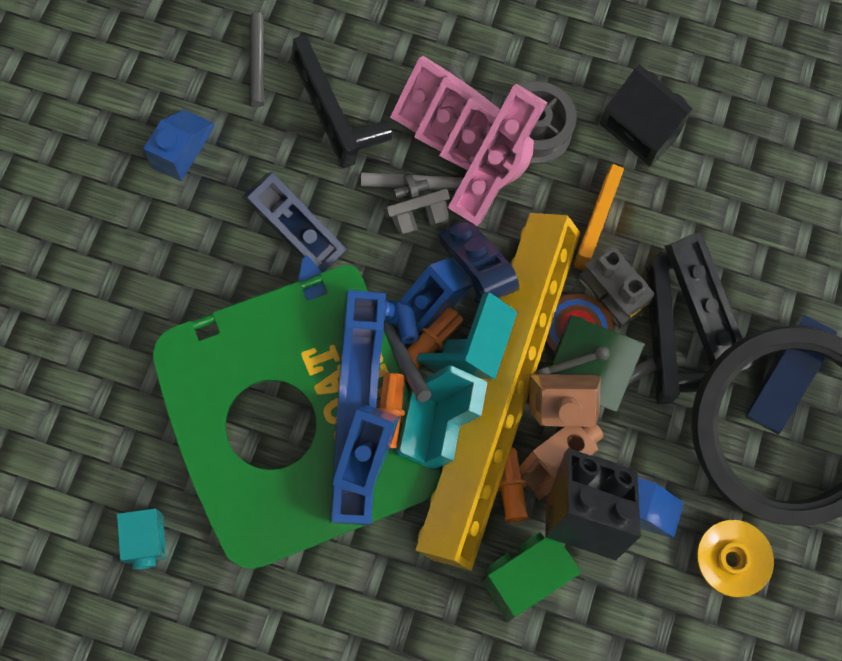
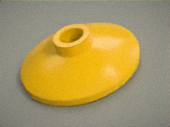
[697,520,774,598]

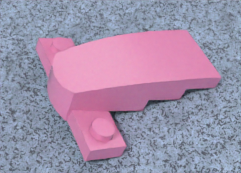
[390,56,548,226]

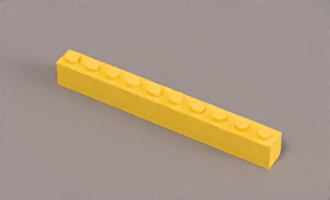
[416,213,581,571]

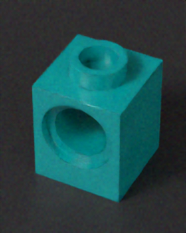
[117,508,167,570]

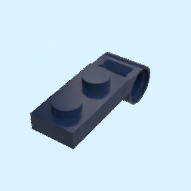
[439,221,519,301]

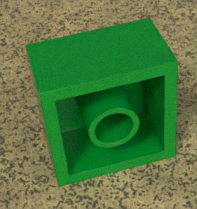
[482,532,582,622]

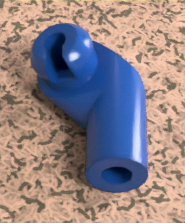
[384,300,419,344]

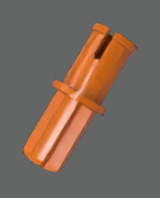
[407,308,464,370]
[376,373,406,449]
[498,447,529,524]

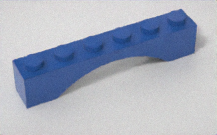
[329,290,386,525]

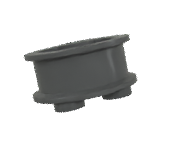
[501,81,577,165]

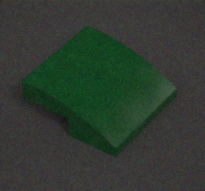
[549,315,645,412]

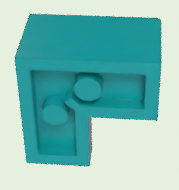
[416,293,517,380]
[396,365,487,470]

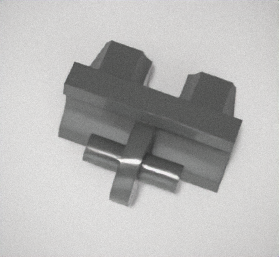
[383,174,450,235]

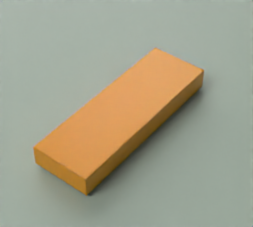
[573,164,624,271]

